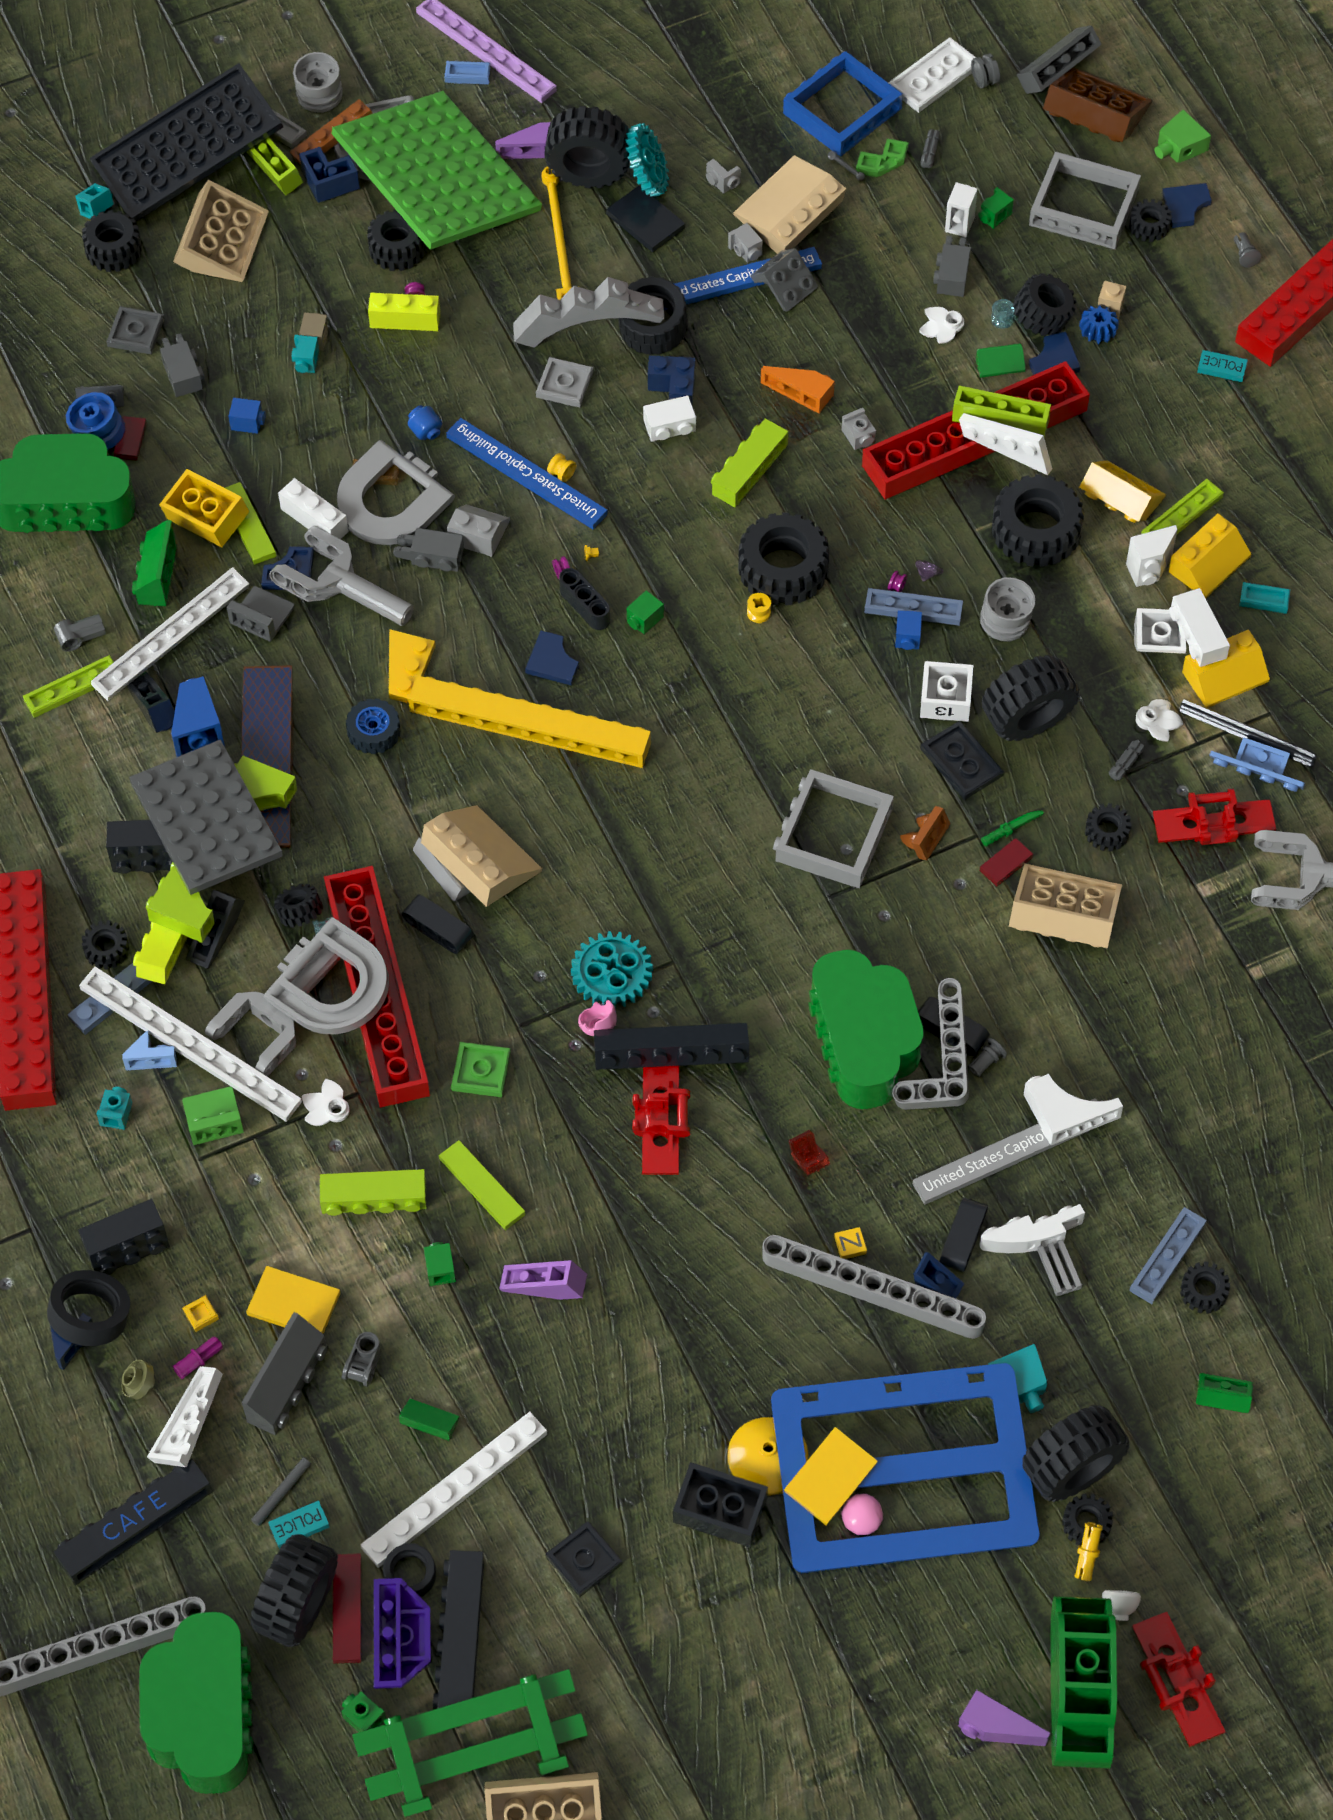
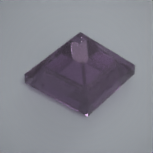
[915,560,944,581]

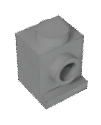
[728,223,763,263]
[842,408,876,450]

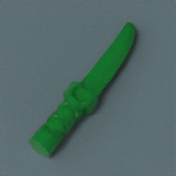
[981,811,1044,846]

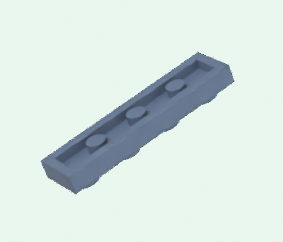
[865,588,963,626]
[67,963,152,1035]
[1129,1207,1207,1304]

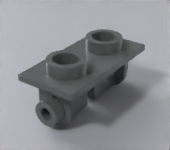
[75,384,124,407]

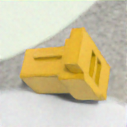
[584,545,599,561]

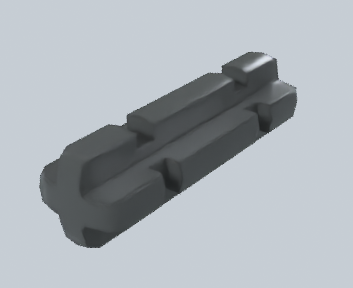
[921,129,940,169]
[1109,740,1144,781]

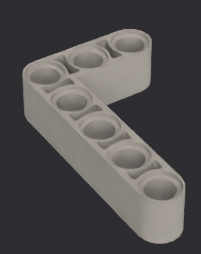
[892,978,969,1110]

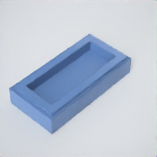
[445,61,490,84]

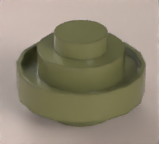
[121,1359,155,1400]

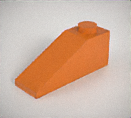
[761,366,835,413]

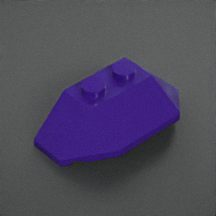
[374,1578,431,1689]

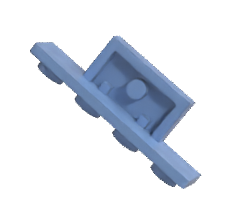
[1209,737,1305,792]

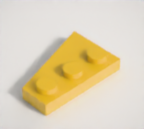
[389,629,436,703]

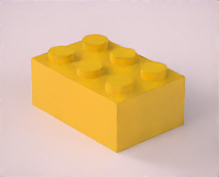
[159,469,249,548]

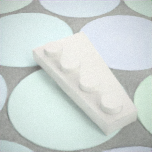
[959,413,1052,475]
[147,1366,223,1467]

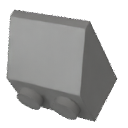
[447,504,510,557]

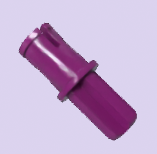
[172,1337,223,1380]

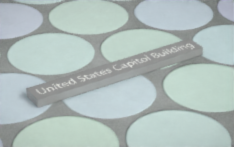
[912,1098,1097,1205]

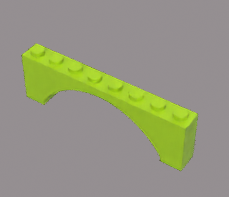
[146,756,297,943]

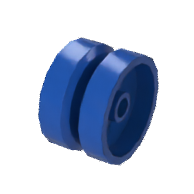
[66,392,125,450]

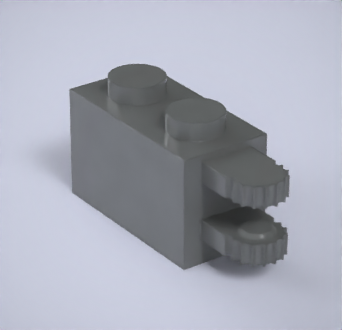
[933,236,971,297]
[160,333,204,397]
[393,528,464,572]

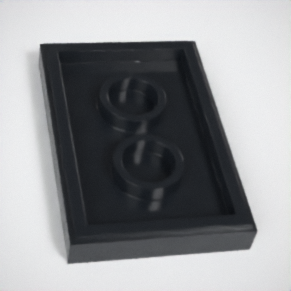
[606,186,685,253]
[920,721,1004,800]

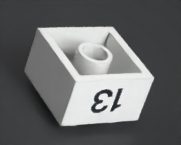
[920,661,973,722]

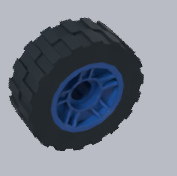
[346,698,401,754]

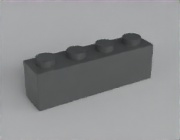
[1016,25,1102,94]

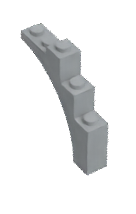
[513,277,664,348]

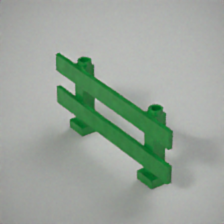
[352,1669,588,1817]

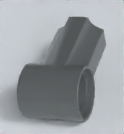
[54,614,106,652]

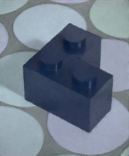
[299,147,359,203]
[648,355,695,408]

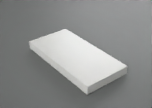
[889,38,976,113]

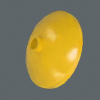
[727,1417,809,1495]

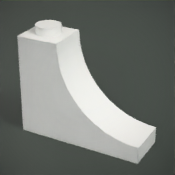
[1024,1074,1123,1145]

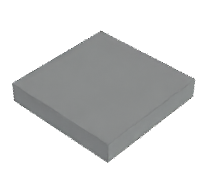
[536,357,594,408]

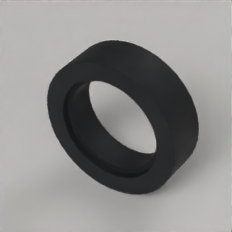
[47,1270,130,1346]

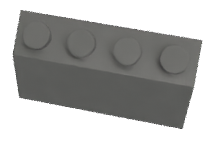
[242,1312,328,1436]

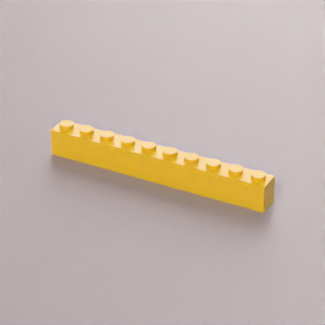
[408,675,651,768]

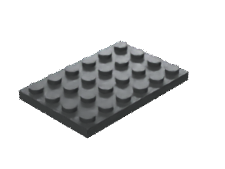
[129,740,283,895]

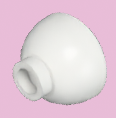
[1102,1590,1141,1621]

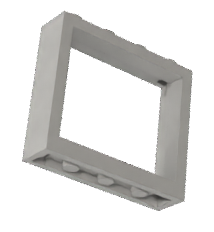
[1029,152,1141,249]
[773,769,894,889]

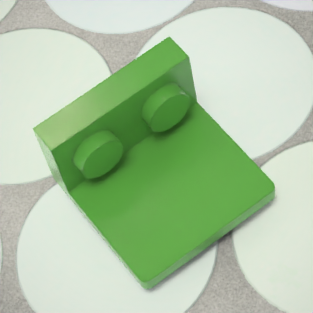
[182,1087,244,1145]

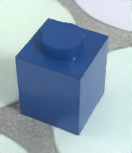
[228,398,266,434]
[895,610,922,650]

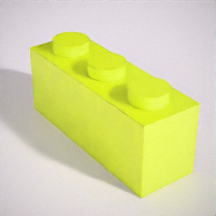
[368,293,440,331]
[133,922,187,984]

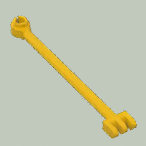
[541,166,572,300]

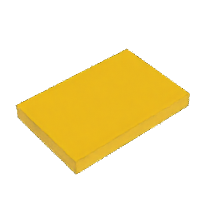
[246,1266,341,1334]
[784,1427,878,1526]

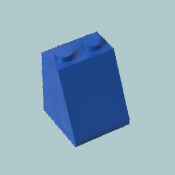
[171,677,225,757]

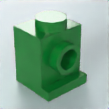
[978,187,1014,229]
[341,1691,386,1732]

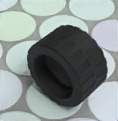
[618,277,688,355]

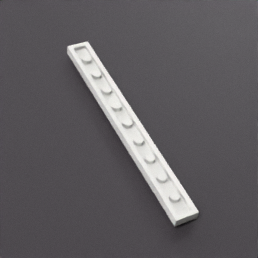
[79,967,302,1122]

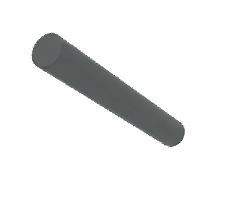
[251,1457,311,1526]

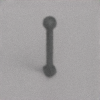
[828,151,865,181]

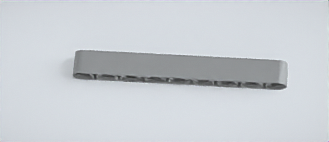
[762,1235,986,1339]
[0,1596,207,1697]

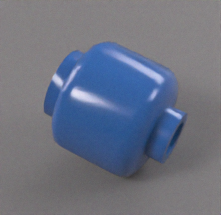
[408,405,442,440]

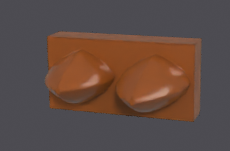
[900,806,950,861]

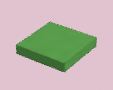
[451,1042,511,1097]

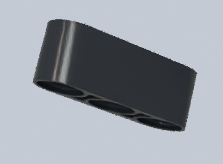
[559,568,610,630]
[401,895,474,954]
[918,997,990,1056]
[939,1197,988,1273]

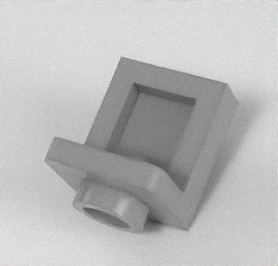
[706,159,741,194]

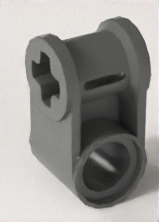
[342,1332,381,1387]

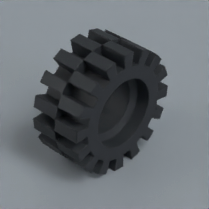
[1129,199,1172,242]
[1085,803,1131,851]
[274,884,323,927]
[82,920,129,970]
[1180,1262,1230,1314]
[1062,1494,1113,1546]

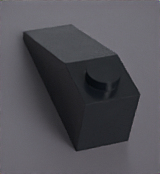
[127,671,175,733]
[186,889,245,969]

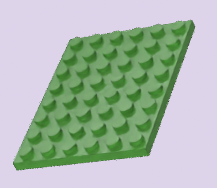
[332,91,542,250]

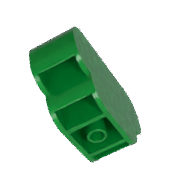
[0,433,136,533]
[808,950,924,1109]
[1051,1596,1117,1769]
[139,1612,253,1794]

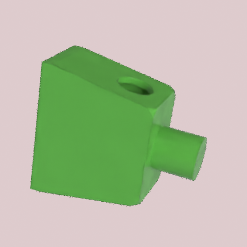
[1154,110,1211,163]

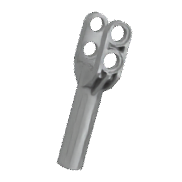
[269,526,414,626]
[1251,830,1333,910]
[205,946,341,1076]

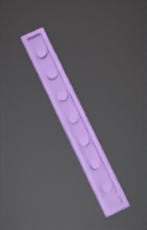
[416,0,557,103]

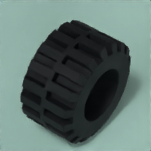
[82,210,142,272]
[367,210,425,271]
[1013,273,1077,336]

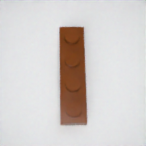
[290,99,373,165]

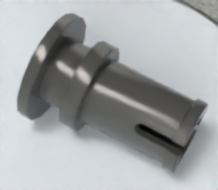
[1234,232,1262,268]
[967,1038,1007,1077]

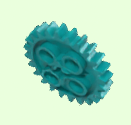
[626,123,669,197]
[571,931,653,1008]

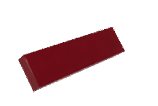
[333,1553,361,1664]

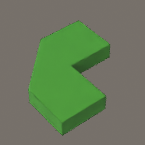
[856,139,909,177]

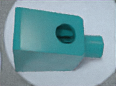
[988,1344,1047,1413]

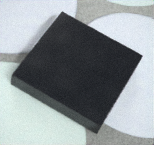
[545,1521,623,1597]

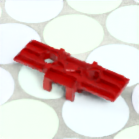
[1153,788,1276,845]
[632,1066,690,1175]
[1132,1612,1225,1747]

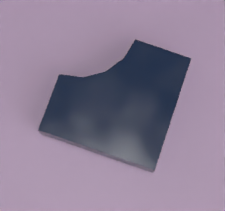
[1162,183,1211,228]
[1029,332,1080,375]
[261,546,314,590]
[525,631,579,685]

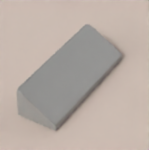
[413,837,471,901]

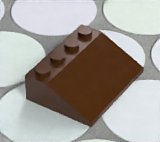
[1043,67,1152,142]

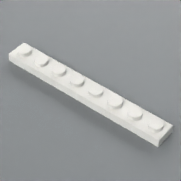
[91,567,249,701]
[361,1412,547,1568]

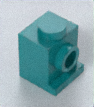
[75,183,114,219]
[292,335,319,373]
[96,1087,133,1130]

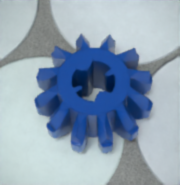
[1079,305,1119,344]

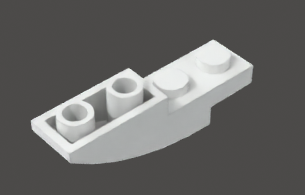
[980,1204,1085,1253]

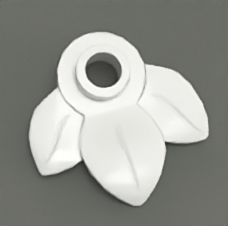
[919,307,964,343]
[1136,699,1183,742]
[302,1079,350,1126]

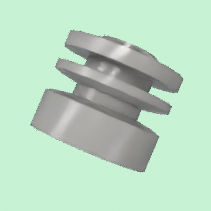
[293,52,343,113]
[980,577,1035,641]

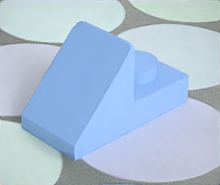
[122,1031,177,1071]

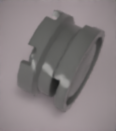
[971,53,1000,88]

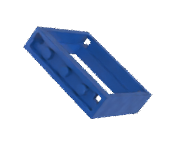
[783,51,903,157]

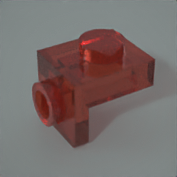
[789,1130,830,1176]

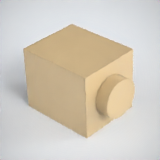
[1097,281,1126,320]

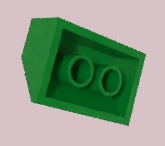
[132,520,177,606]

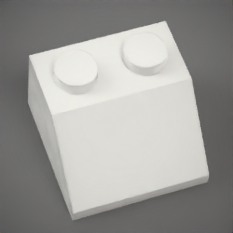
[1126,525,1177,587]
[1134,608,1186,653]

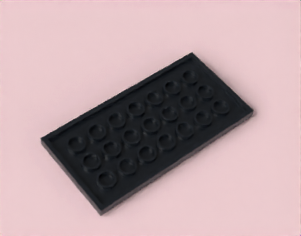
[89,63,284,222]

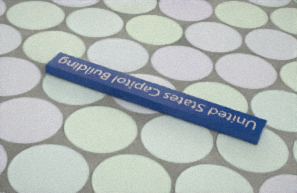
[663,247,822,310]
[446,418,608,530]

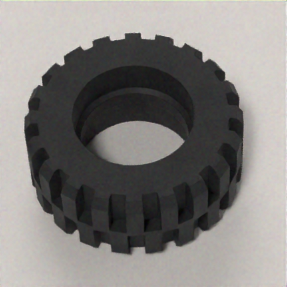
[544,106,630,189]
[992,474,1084,567]
[738,512,829,605]
[982,655,1080,741]
[1022,1405,1130,1502]
[250,1534,338,1647]

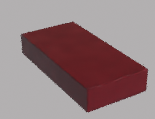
[114,416,147,461]
[979,838,1033,887]

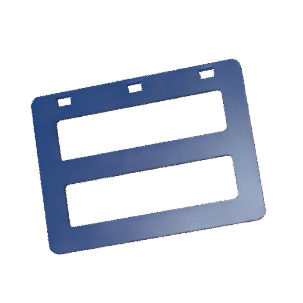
[771,1363,1039,1573]

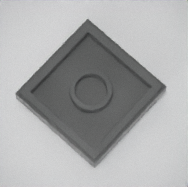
[107,306,164,354]

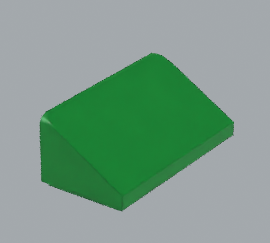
[976,344,1026,378]
[1196,1373,1253,1413]
[399,1398,460,1441]

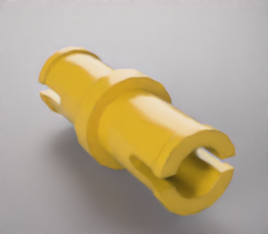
[1074,1522,1103,1581]

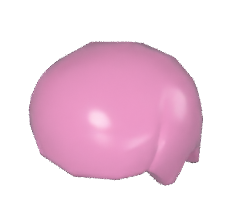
[578,1000,617,1036]
[841,1494,883,1535]

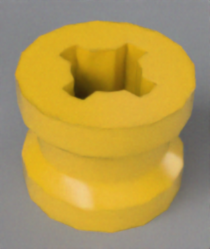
[547,453,576,483]
[747,593,771,623]

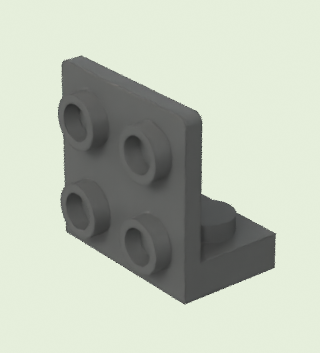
[750,248,818,311]
[227,586,295,642]

